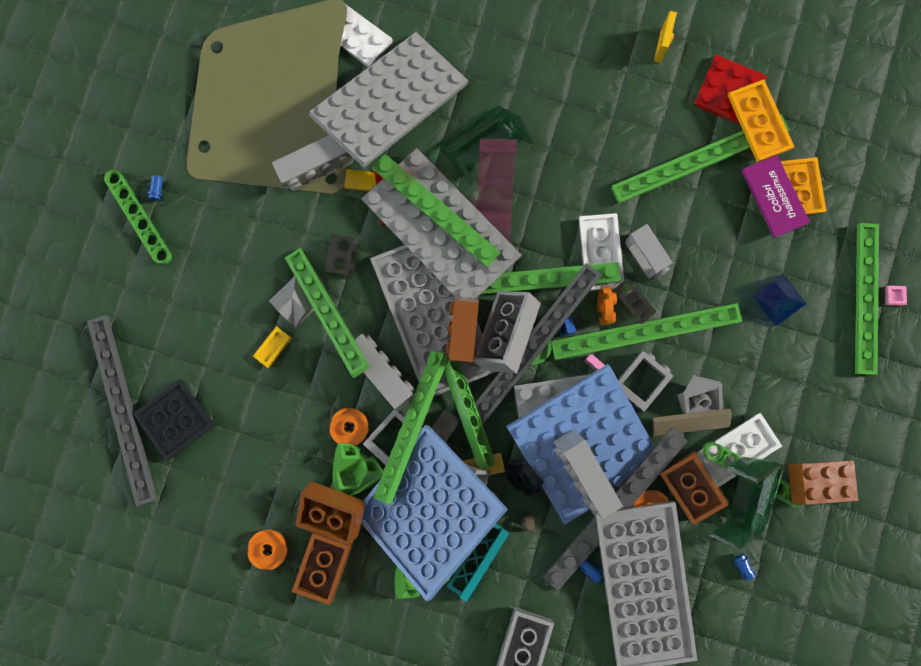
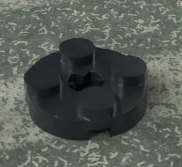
[506,459,543,496]

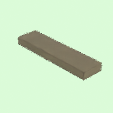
[652,409,732,436]

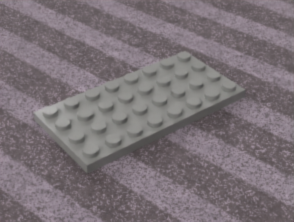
[309,32,468,168]
[362,148,522,299]
[370,245,497,397]
[595,501,697,666]

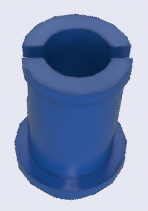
[147,176,163,201]
[733,553,756,581]
[578,558,603,583]

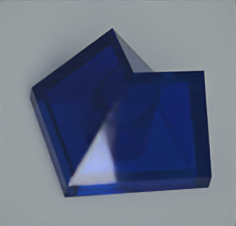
[753,274,806,326]

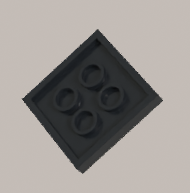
[133,379,216,461]

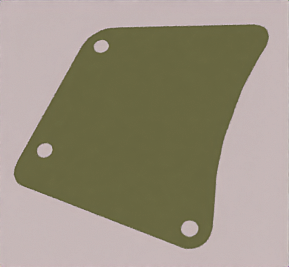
[187,0,347,194]

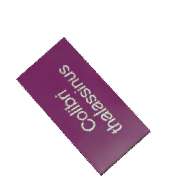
[741,155,810,238]

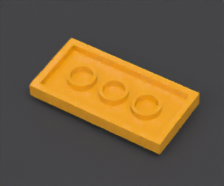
[728,80,794,163]

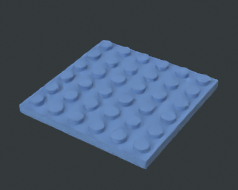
[506,364,654,525]
[361,425,508,601]

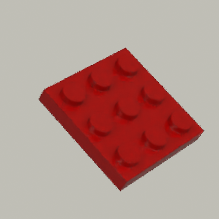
[693,54,767,125]

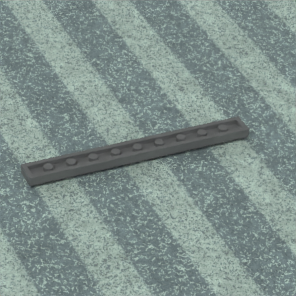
[470,263,602,425]
[87,315,157,506]
[543,428,688,590]

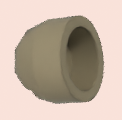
[521,515,535,531]

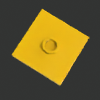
[654,11,677,63]

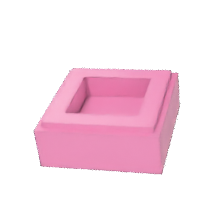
[884,286,907,306]
[584,354,605,371]

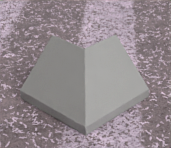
[269,276,314,328]
[677,376,723,414]

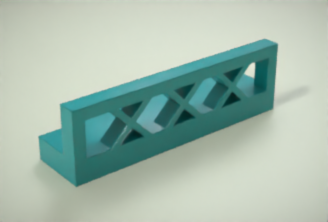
[446,524,509,602]

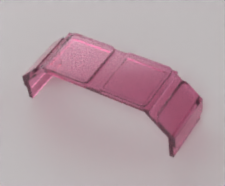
[477,139,517,244]

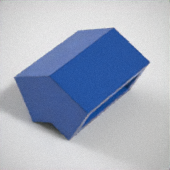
[558,314,576,336]

